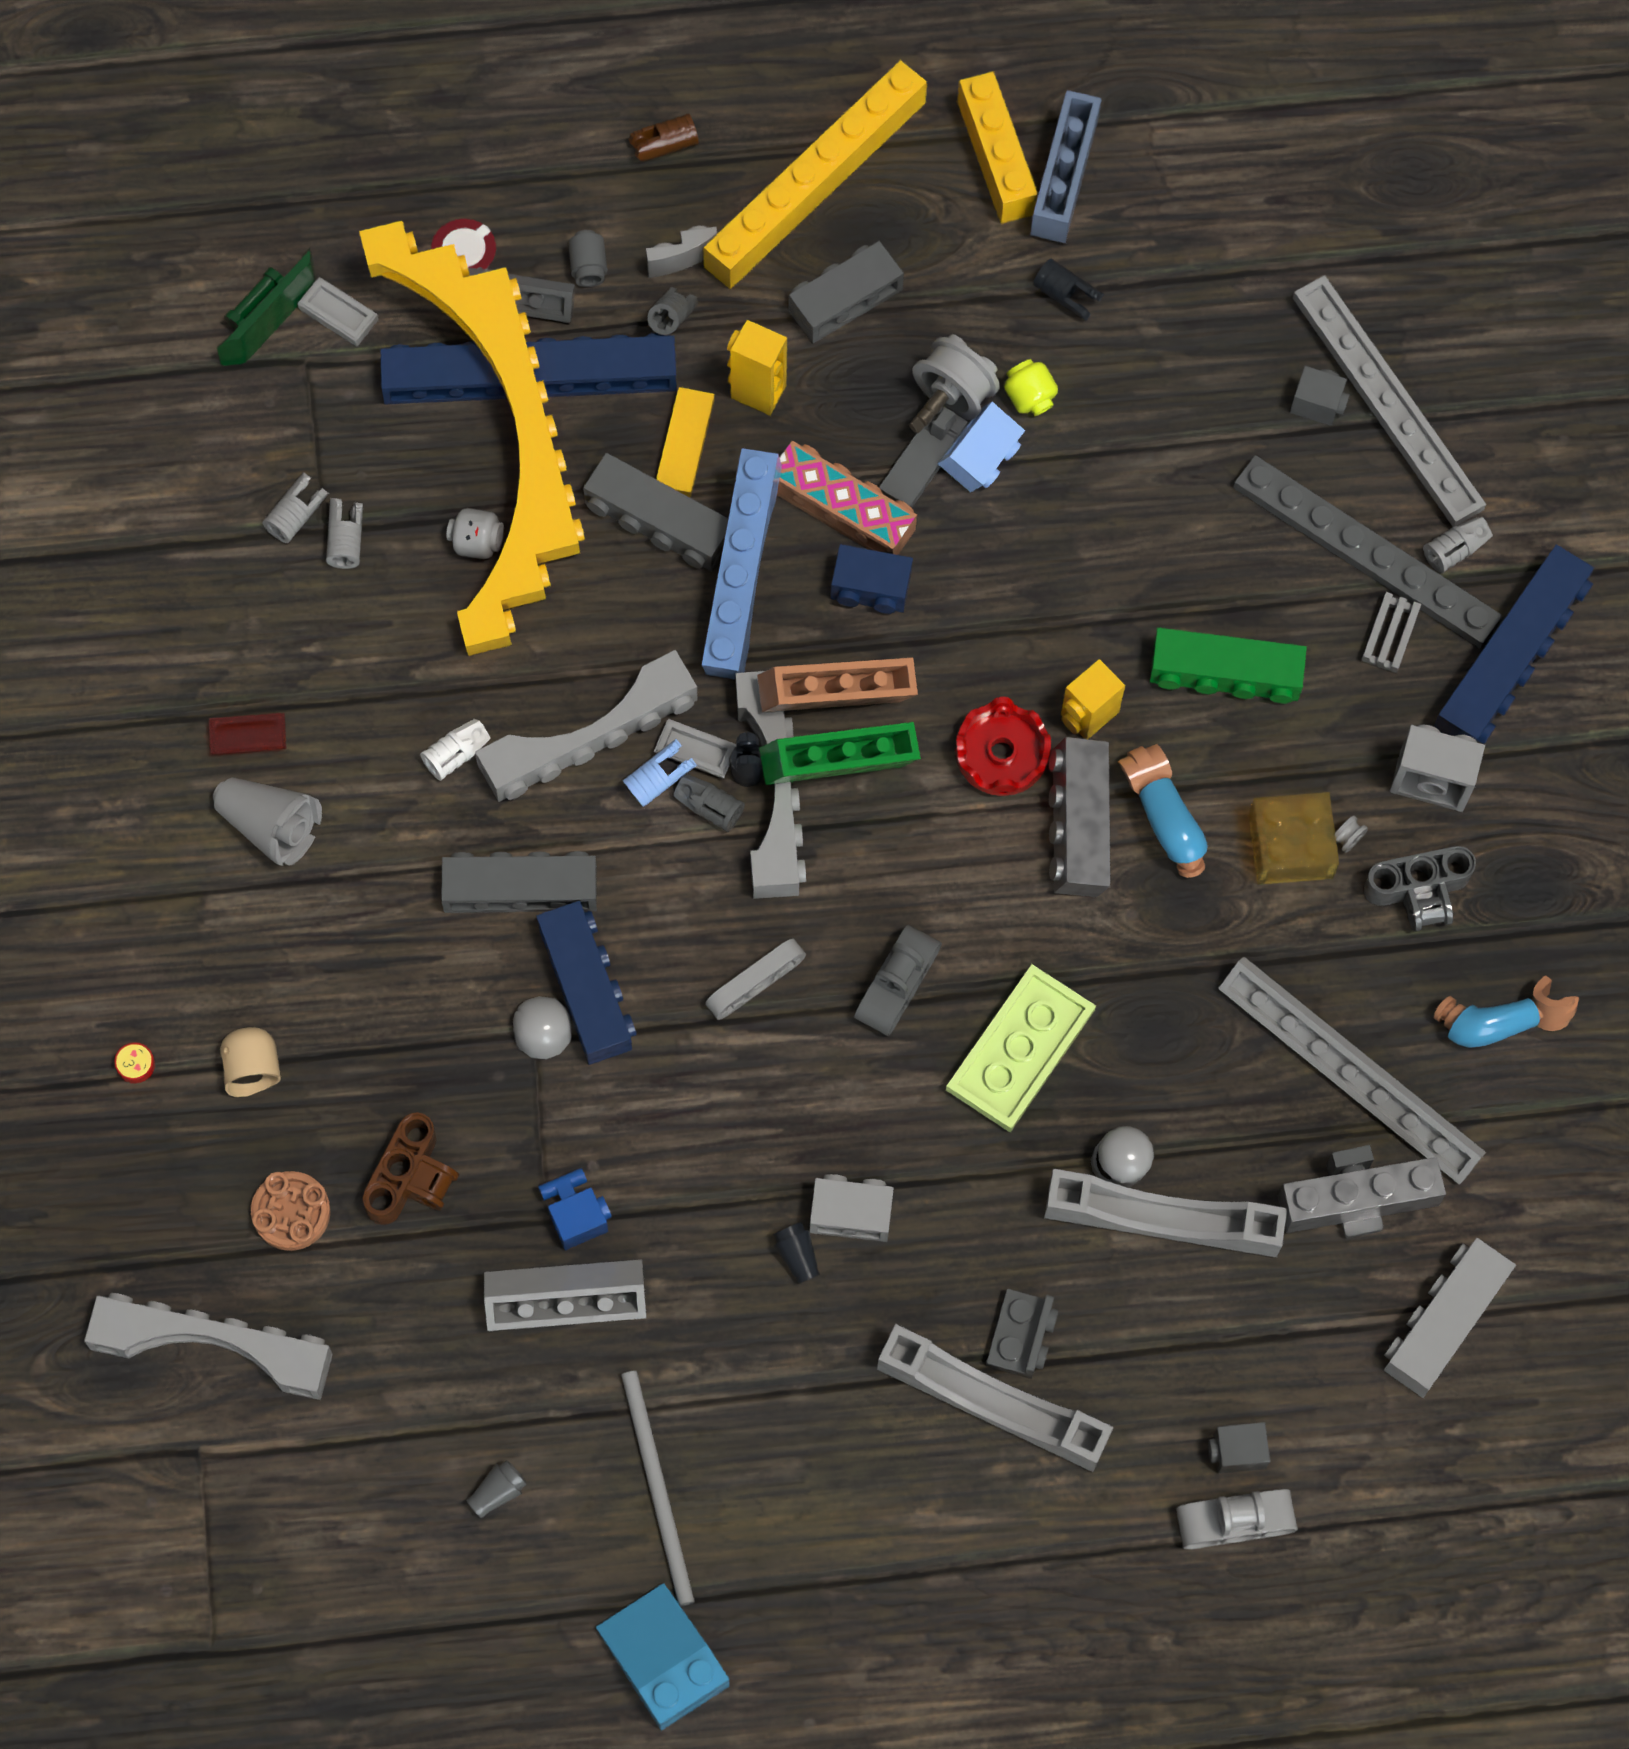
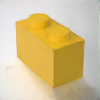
[1061,659,1125,739]

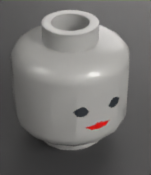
[447,508,504,559]

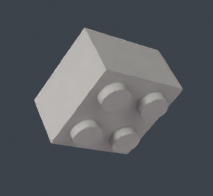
[1390,725,1485,812]

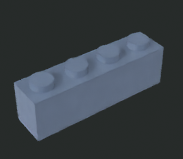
[1030,90,1102,243]

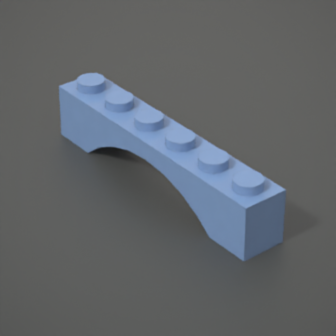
[702,448,782,679]

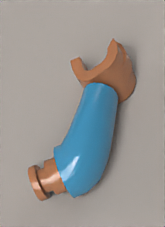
[1118,744,1208,878]
[1434,975,1579,1048]

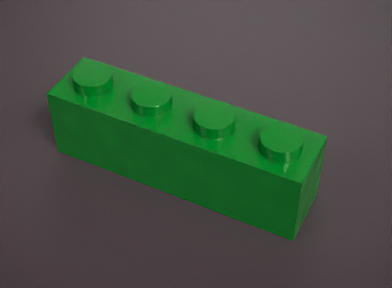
[1150,628,1307,704]
[759,722,921,785]

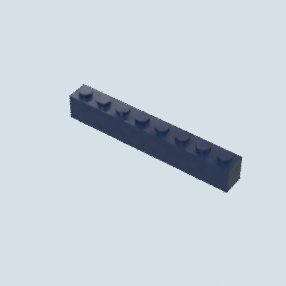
[380,333,677,404]

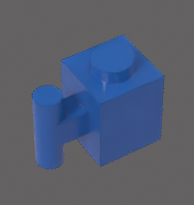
[538,1168,612,1250]

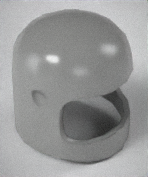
[1091,1126,1154,1188]

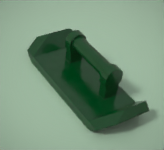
[217,248,315,366]

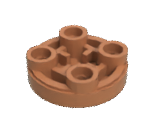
[251,1171,330,1251]

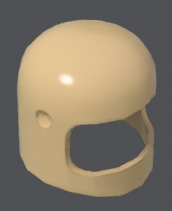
[220,1027,281,1097]

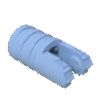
[622,739,697,807]

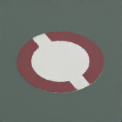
[431,219,496,269]

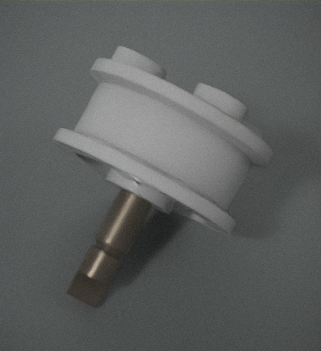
[909,334,999,434]

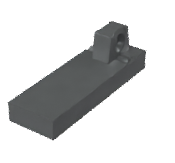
[468,267,575,323]
[879,407,968,508]

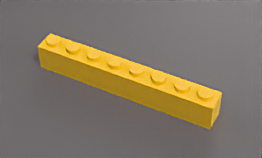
[704,60,927,290]

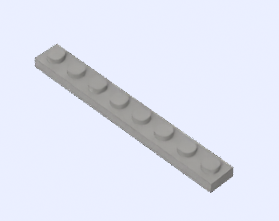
[1293,275,1486,527]
[1219,957,1486,1185]

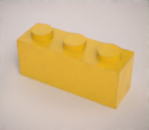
[727,320,787,416]

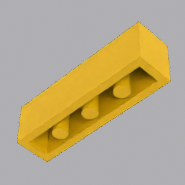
[957,71,1038,224]

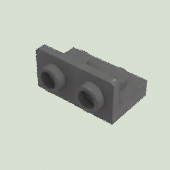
[986,1289,1059,1379]

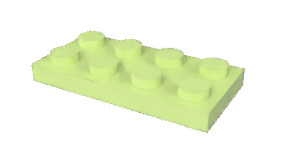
[946,964,1096,1132]

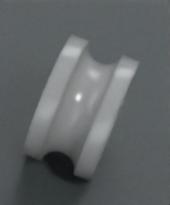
[1331,815,1368,853]

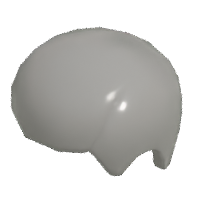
[513,996,571,1059]

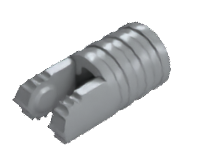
[263,472,329,543]
[326,498,363,569]

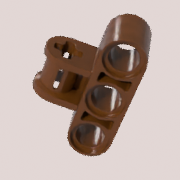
[363,1112,459,1225]

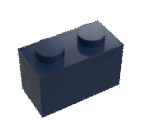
[831,544,913,614]

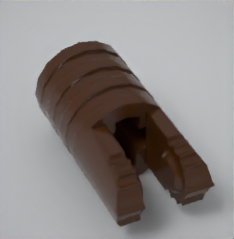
[628,113,699,161]

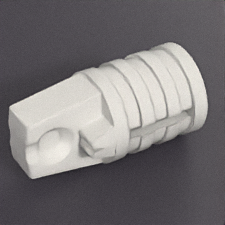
[420,719,491,781]

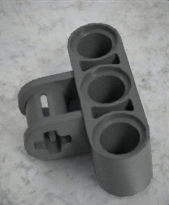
[1363,846,1476,932]
[854,924,942,1037]

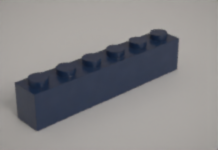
[1433,544,1594,744]

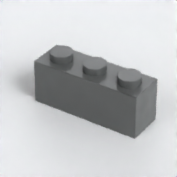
[788,241,904,344]

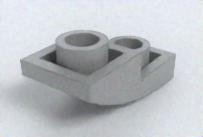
[646,226,717,278]

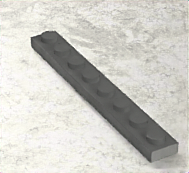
[1233,455,1502,649]

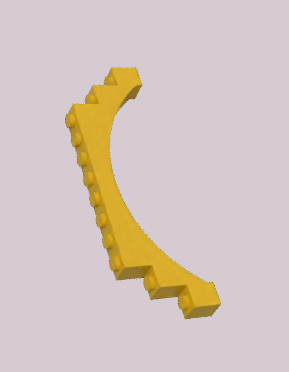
[359,221,585,656]

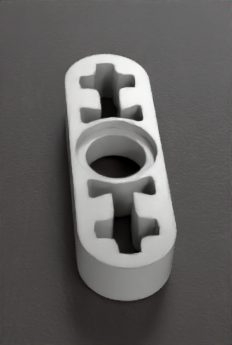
[705,938,806,1020]

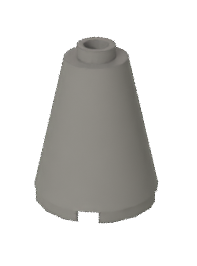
[213,777,322,866]

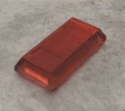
[209,713,287,755]

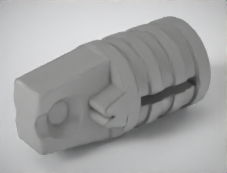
[1423,517,1493,573]

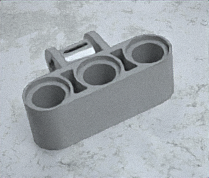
[1176,1489,1298,1549]

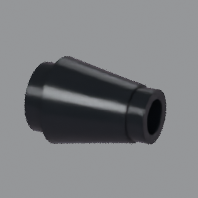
[773,1222,820,1284]

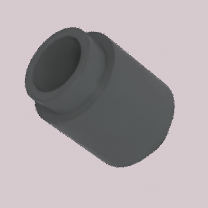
[568,230,607,287]

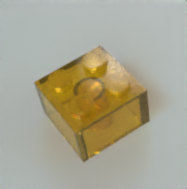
[1249,792,1339,885]

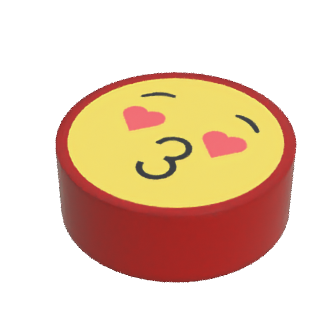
[114,1043,155,1084]

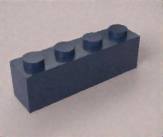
[536,901,636,1065]

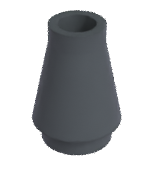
[467,1460,527,1518]

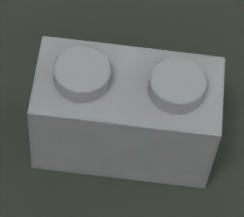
[810,1174,894,1242]

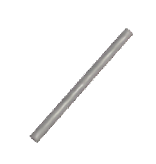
[621,1371,695,1606]

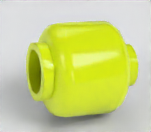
[1004,359,1058,416]

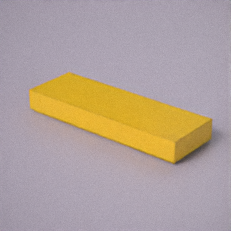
[656,387,715,498]

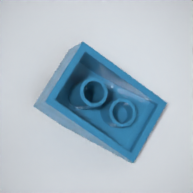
[596,1583,729,1731]

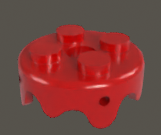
[955,697,1051,796]

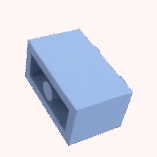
[937,402,1025,492]

